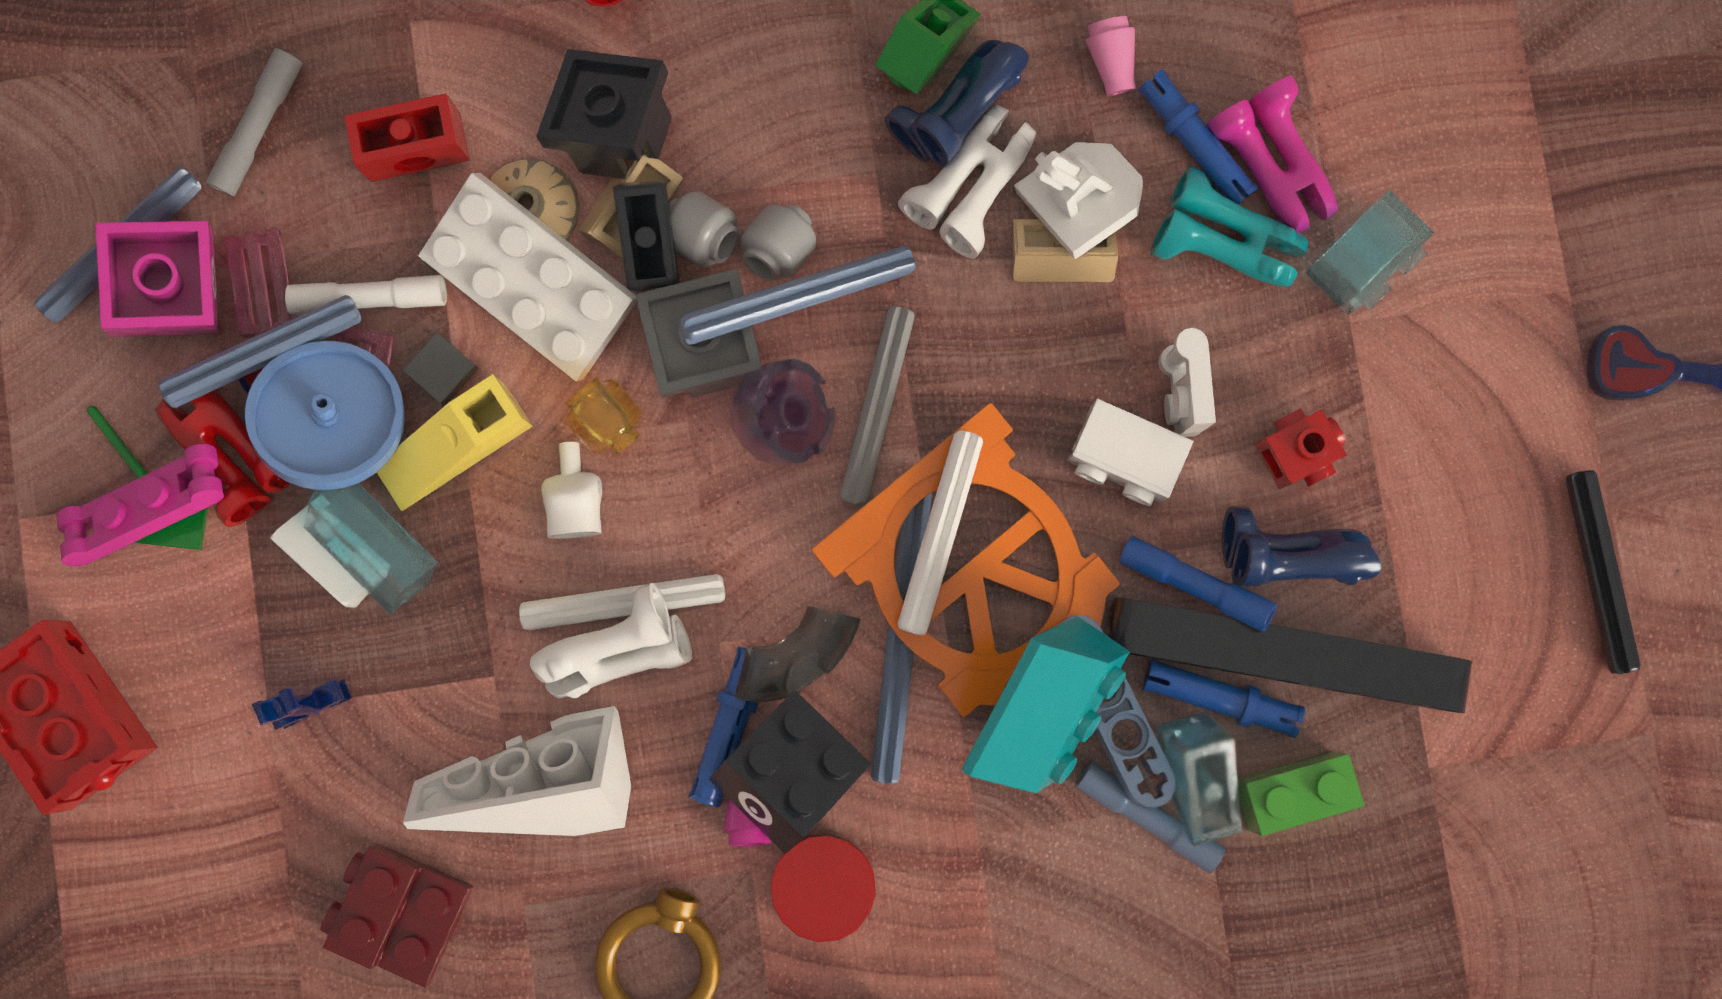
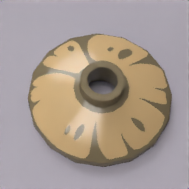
[488,158,579,241]

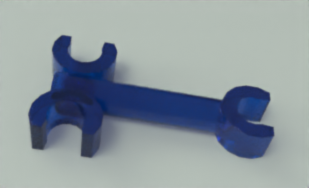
[251,679,352,730]

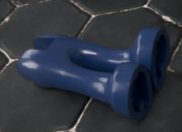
[884,39,1029,167]
[1222,506,1381,586]

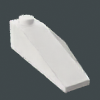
[403,706,631,836]

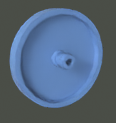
[245,341,405,490]

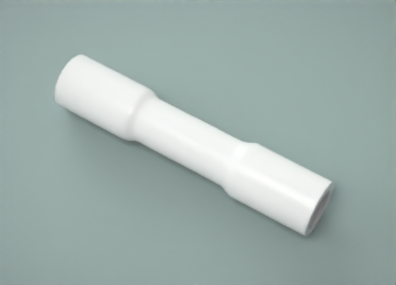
[285,275,447,316]

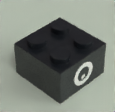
[709,690,871,854]

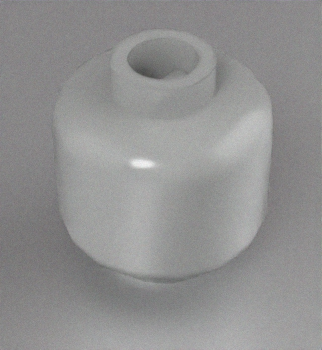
[669,191,740,268]
[740,204,817,282]

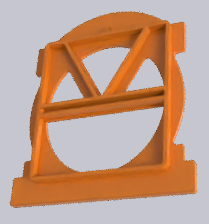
[811,403,1120,717]

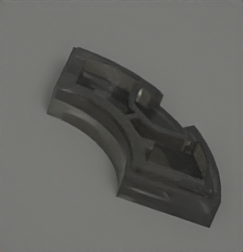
[734,605,861,702]

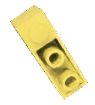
[376,374,533,511]

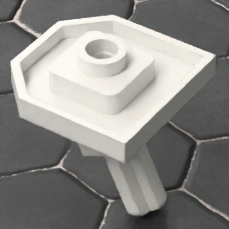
[1014,142,1143,260]

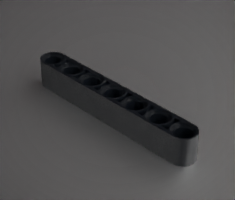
[1109,598,1472,714]

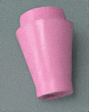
[1085,16,1136,96]

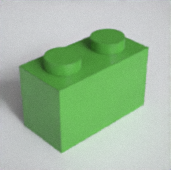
[1233,751,1365,836]

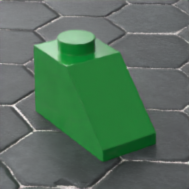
[875,0,981,95]

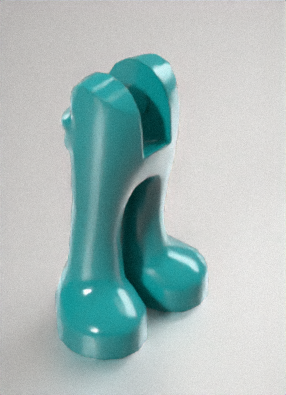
[1150,166,1309,288]

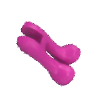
[1207,75,1338,233]

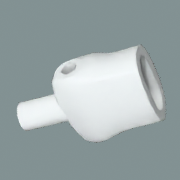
[541,442,602,539]

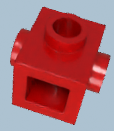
[1255,408,1347,489]

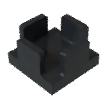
[536,49,672,179]

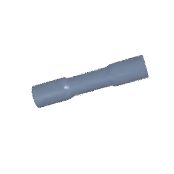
[1075,761,1226,874]

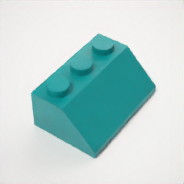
[961,616,1130,793]

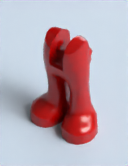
[155,390,291,527]

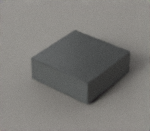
[403,332,479,406]

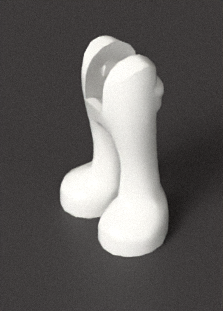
[898,105,1036,259]
[530,583,692,699]

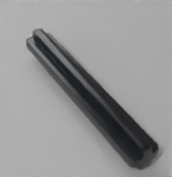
[1566,470,1641,674]

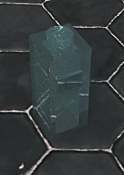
[303,483,438,615]

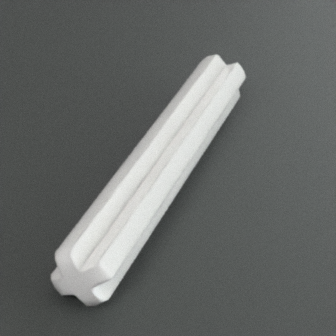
[898,430,983,635]
[519,574,725,630]

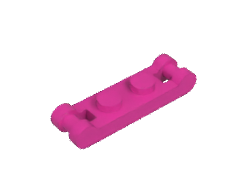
[56,444,224,566]

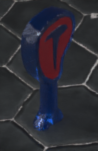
[1587,325,1722,401]

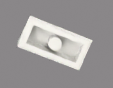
[270,501,391,608]

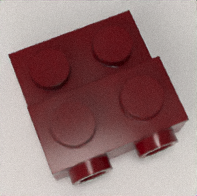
[320,844,474,988]

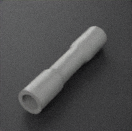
[205,48,303,198]

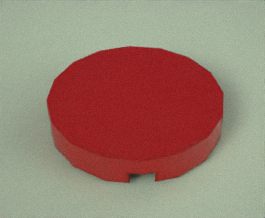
[771,834,876,942]

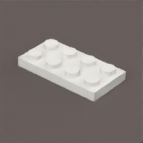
[418,173,637,381]

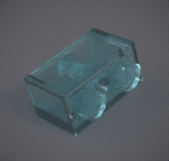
[1305,189,1434,315]

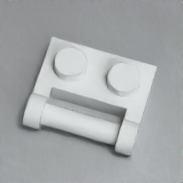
[1158,328,1216,437]

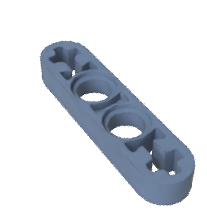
[1058,615,1176,808]

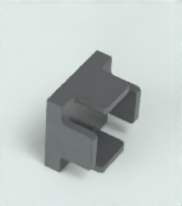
[635,269,763,398]

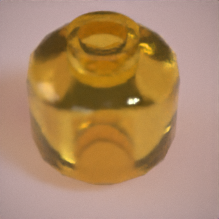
[565,376,642,455]

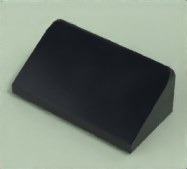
[613,181,679,291]

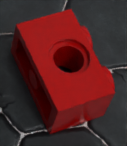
[344,93,470,182]

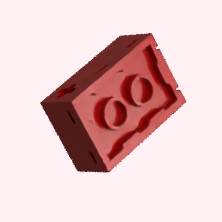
[0,619,158,815]

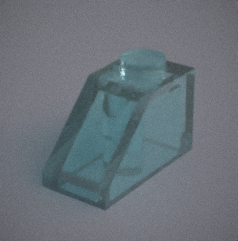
[1156,712,1242,846]

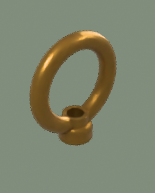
[595,888,722,999]

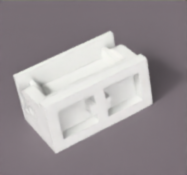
[1066,399,1194,506]

